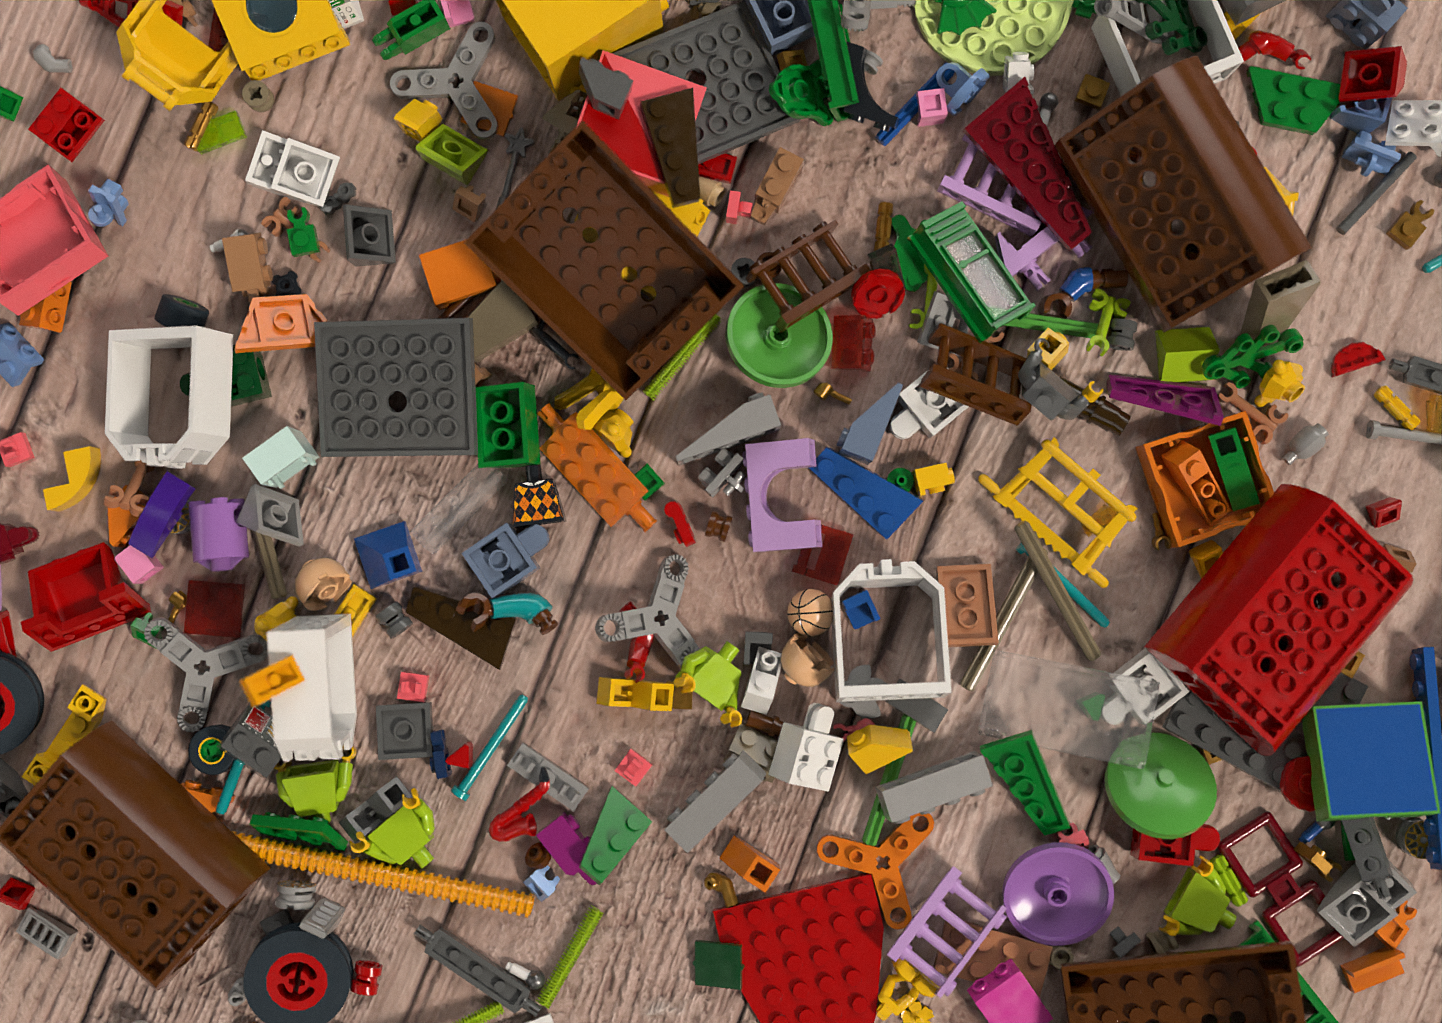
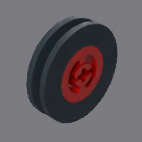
[0,651,44,755]
[243,922,353,1023]

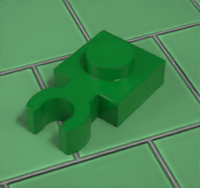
[287,207,320,257]

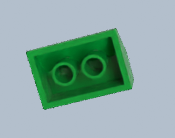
[476,382,541,468]

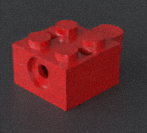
[1130,824,1220,866]

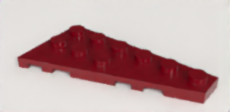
[963,77,1092,252]

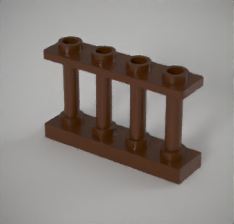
[745,220,872,333]
[920,323,1032,426]

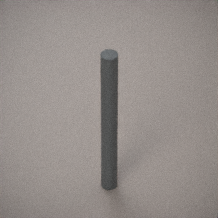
[1336,152,1417,235]

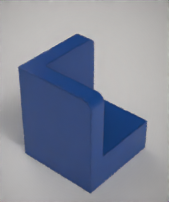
[841,590,880,629]

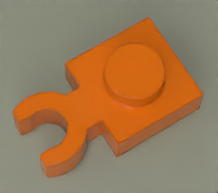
[1373,901,1417,950]

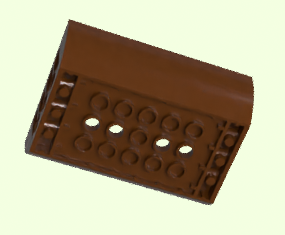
[1055,55,1312,333]
[464,120,744,400]
[0,720,271,991]
[1060,941,1305,1023]

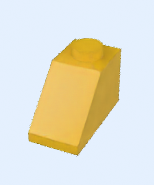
[394,99,442,142]
[847,725,913,774]

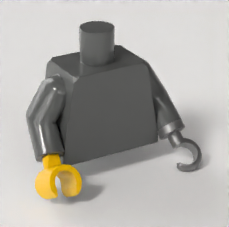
[1018,338,1103,421]

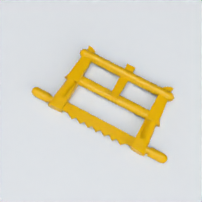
[978,437,1138,588]

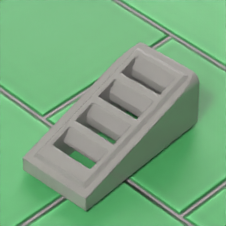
[299,898,345,939]
[16,907,78,960]

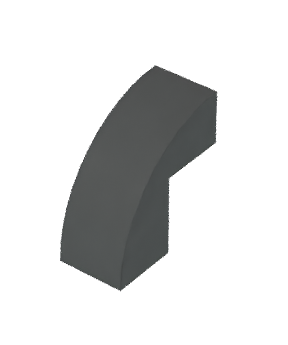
[339,776,413,843]

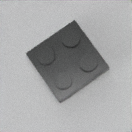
[376,702,434,760]

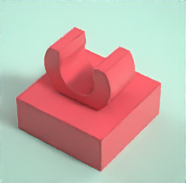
[726,190,753,224]
[0,432,35,467]
[397,671,429,703]
[614,748,652,787]
[1057,822,1089,849]

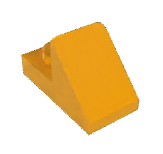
[239,655,305,707]

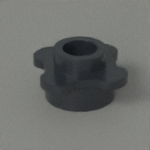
[272,271,302,296]

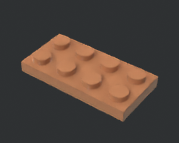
[933,920,1053,999]

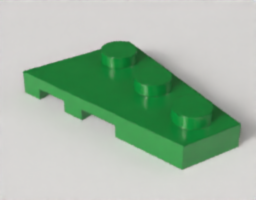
[579,786,652,885]
[249,812,348,852]

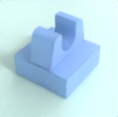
[523,865,560,902]

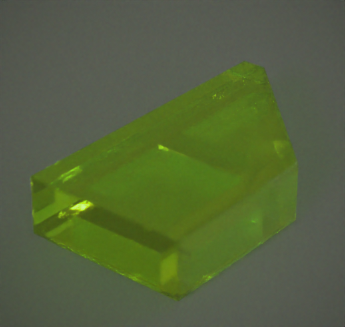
[197,110,247,154]

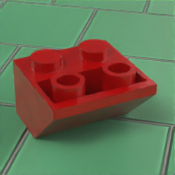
[28,87,105,162]

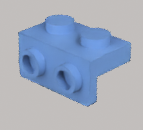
[0,323,44,387]

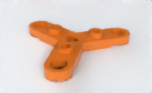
[816,813,934,929]

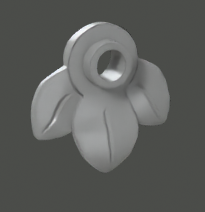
[839,665,887,718]

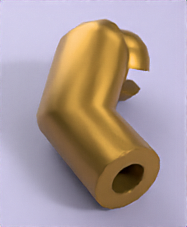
[704,872,738,907]

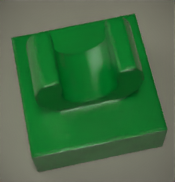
[130,612,164,649]

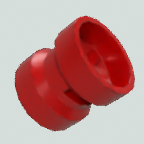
[350,960,383,996]

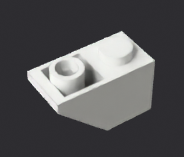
[741,647,782,715]

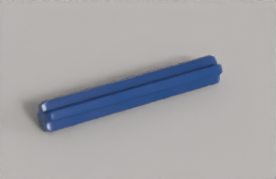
[875,62,955,146]

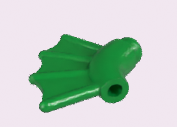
[934,0,997,35]

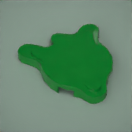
[769,59,834,127]
[891,214,928,292]

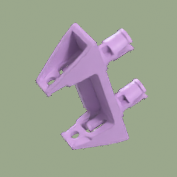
[995,207,1093,291]

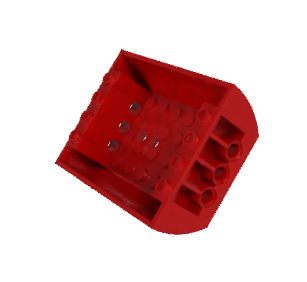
[1144,484,1413,756]

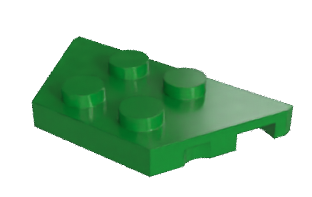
[1246,66,1341,135]

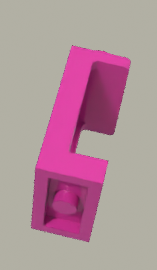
[967,959,1053,1023]

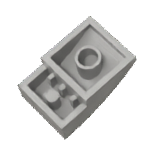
[1317,860,1417,947]

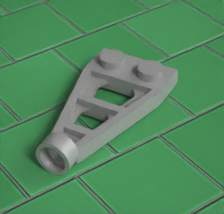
[1094,0,1176,44]

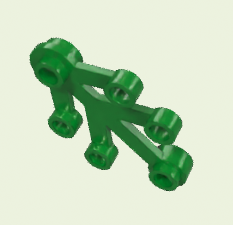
[1202,325,1304,389]

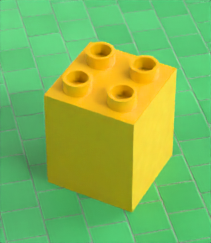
[495,0,669,101]

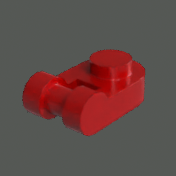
[664,501,696,547]

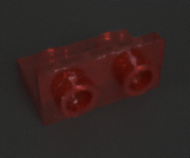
[831,315,876,372]

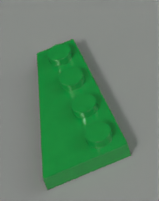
[980,729,1070,836]

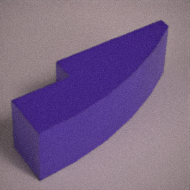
[128,471,196,559]

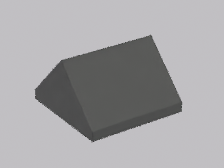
[343,204,396,267]

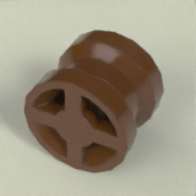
[704,511,733,542]

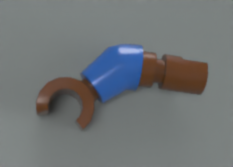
[1038,267,1128,318]

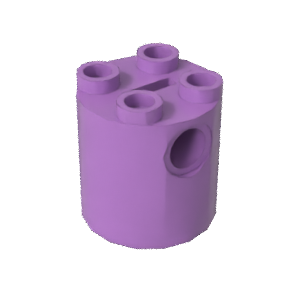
[188,497,249,572]

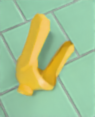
[554,368,624,430]

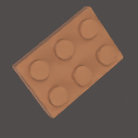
[936,564,999,647]

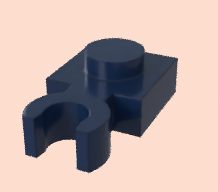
[430,729,452,779]

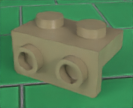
[724,723,778,782]

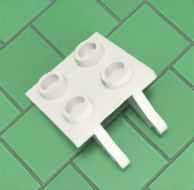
[1385,100,1442,157]

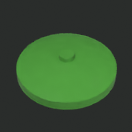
[725,283,833,388]
[1105,733,1217,839]

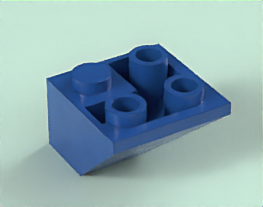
[354,521,423,589]

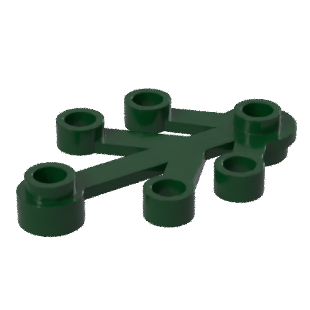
[1136,0,1207,55]

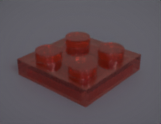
[184,580,245,638]

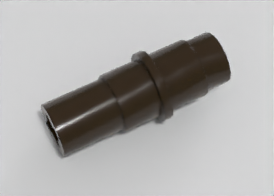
[1060,376,1131,436]

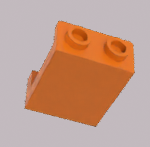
[419,239,502,310]

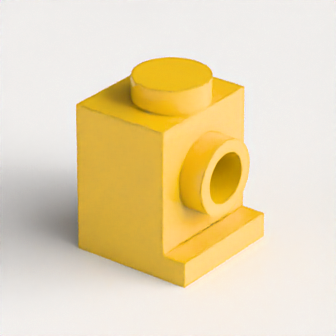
[1027,328,1069,370]
[912,463,955,497]

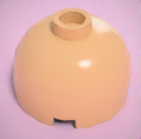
[295,558,352,611]
[781,633,835,687]

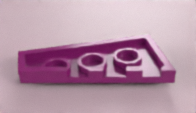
[1106,374,1224,426]

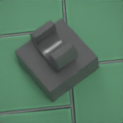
[1110,926,1141,958]

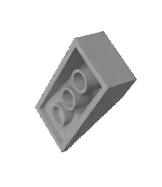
[676,392,781,466]

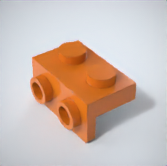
[19,281,72,333]

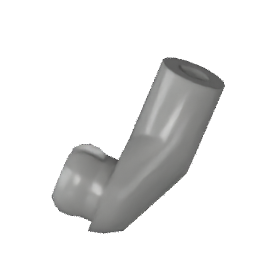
[33,44,73,73]
[228,977,246,1006]

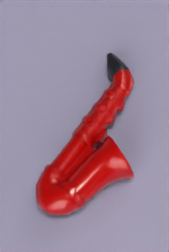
[488,766,550,842]

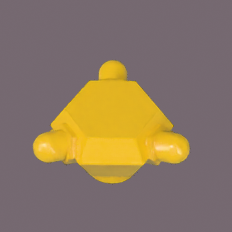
[1254,360,1305,407]
[592,408,634,458]
[254,596,299,642]

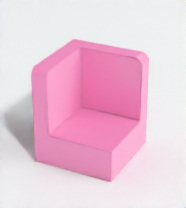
[441,0,475,28]
[917,88,948,127]
[115,545,164,584]

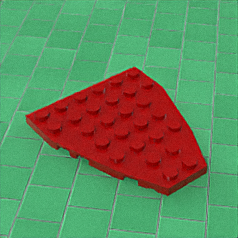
[713,873,884,1023]

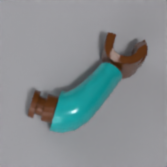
[456,593,558,635]

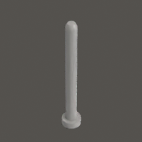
[1366,420,1442,445]

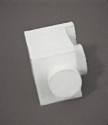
[1003,52,1034,94]

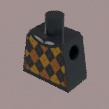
[512,465,567,528]

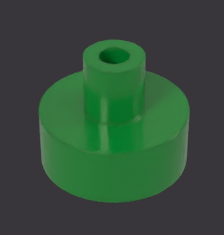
[886,468,914,492]

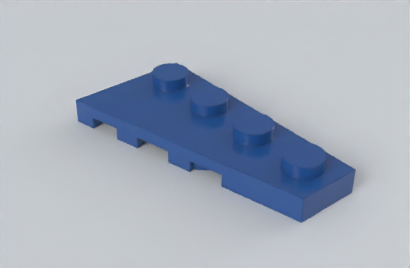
[808,447,924,540]

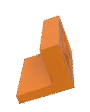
[1340,947,1406,993]

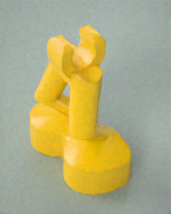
[876,958,939,1021]

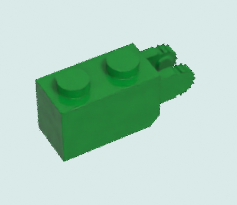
[372,0,450,60]

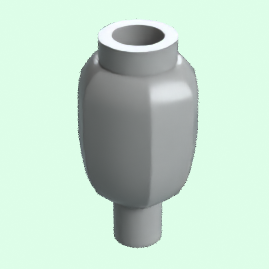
[1282,423,1329,465]

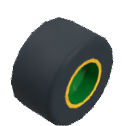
[154,294,209,327]
[188,724,234,775]

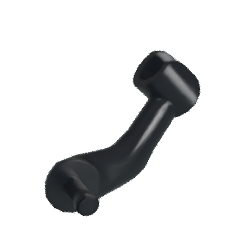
[532,318,580,370]

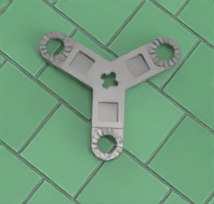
[838,0,916,32]
[390,22,498,140]
[595,554,700,669]
[144,618,268,732]

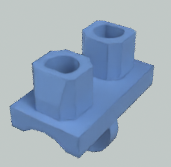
[1342,130,1401,177]
[88,179,129,227]

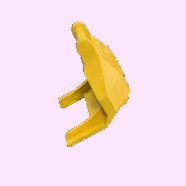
[116,0,238,111]

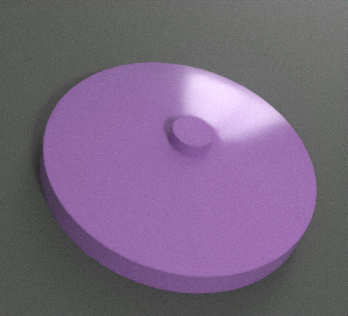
[1002,842,1114,946]

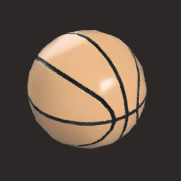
[787,589,833,637]

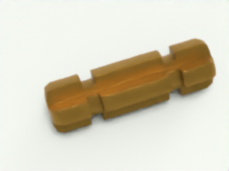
[184,102,218,152]
[874,202,893,255]

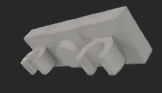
[507,742,589,811]

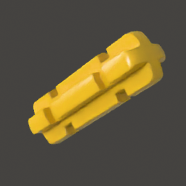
[1374,385,1421,430]

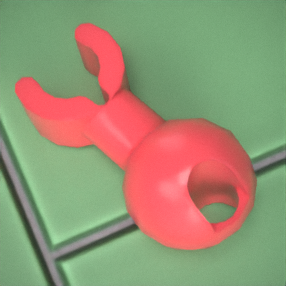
[833,718,876,742]

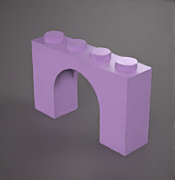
[743,438,822,552]

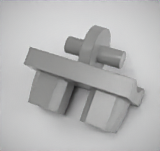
[698,449,746,497]

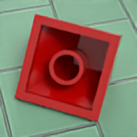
[1339,46,1407,102]

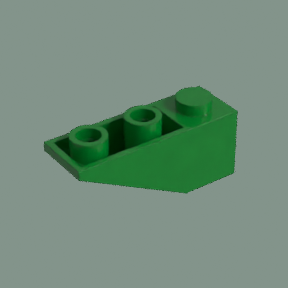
[1208,427,1260,511]

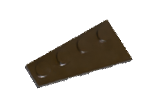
[640,88,700,208]
[405,587,517,670]

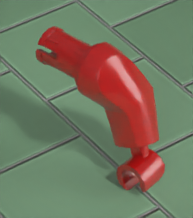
[1238,30,1311,70]
[619,601,654,683]

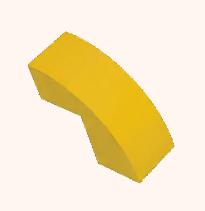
[43,446,101,512]
[596,677,674,711]

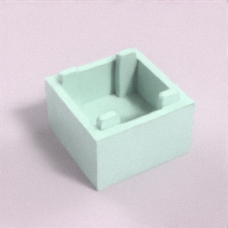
[242,426,319,489]

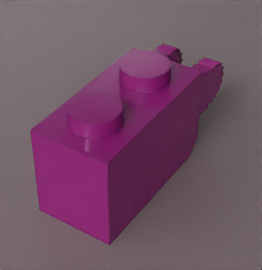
[536,811,597,885]

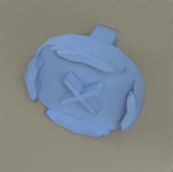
[936,62,990,116]

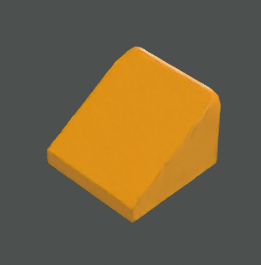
[1189,540,1223,578]

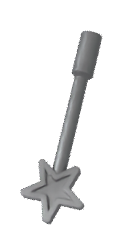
[496,127,534,209]

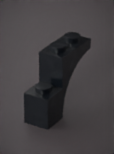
[843,42,900,132]

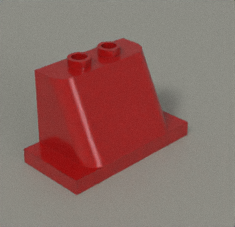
[21,542,151,652]

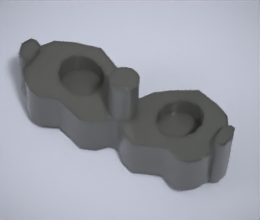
[320,182,357,215]

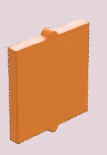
[460,81,518,137]

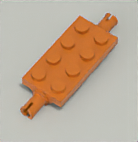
[537,403,657,532]

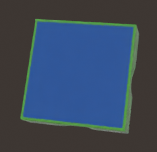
[1302,701,1440,821]

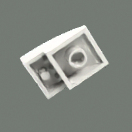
[245,130,340,207]

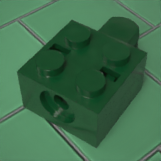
[180,344,272,407]

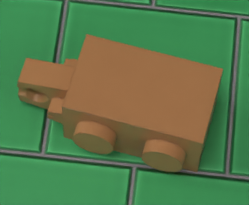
[751,147,804,225]
[222,233,273,304]

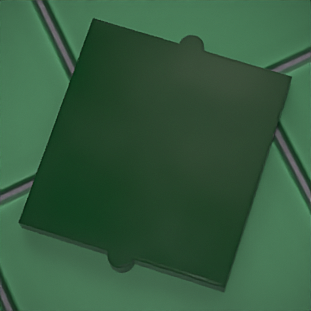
[692,940,745,990]

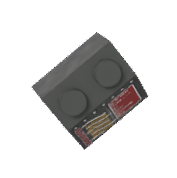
[216,702,282,778]

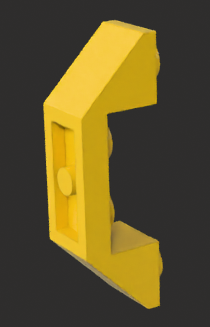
[22,684,107,786]

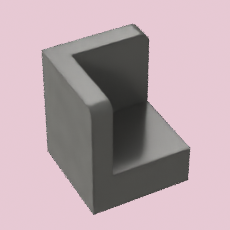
[743,631,773,665]

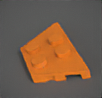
[234,294,328,353]

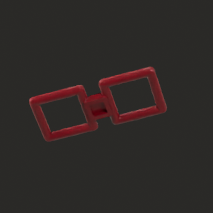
[1217,811,1344,967]

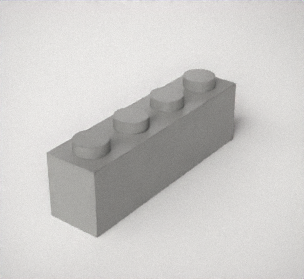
[664,750,766,853]
[875,751,993,824]

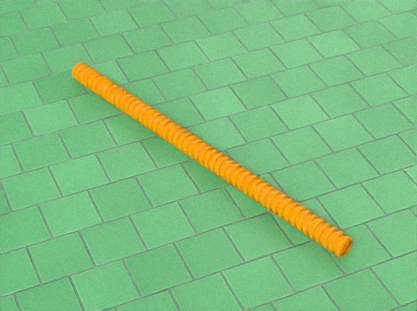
[232,831,535,918]

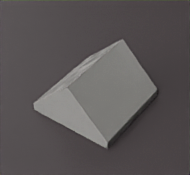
[236,484,304,547]

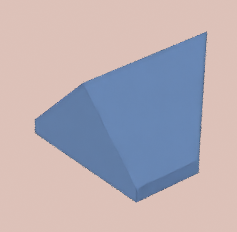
[1330,98,1392,134]

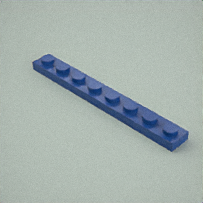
[1410,647,1442,870]

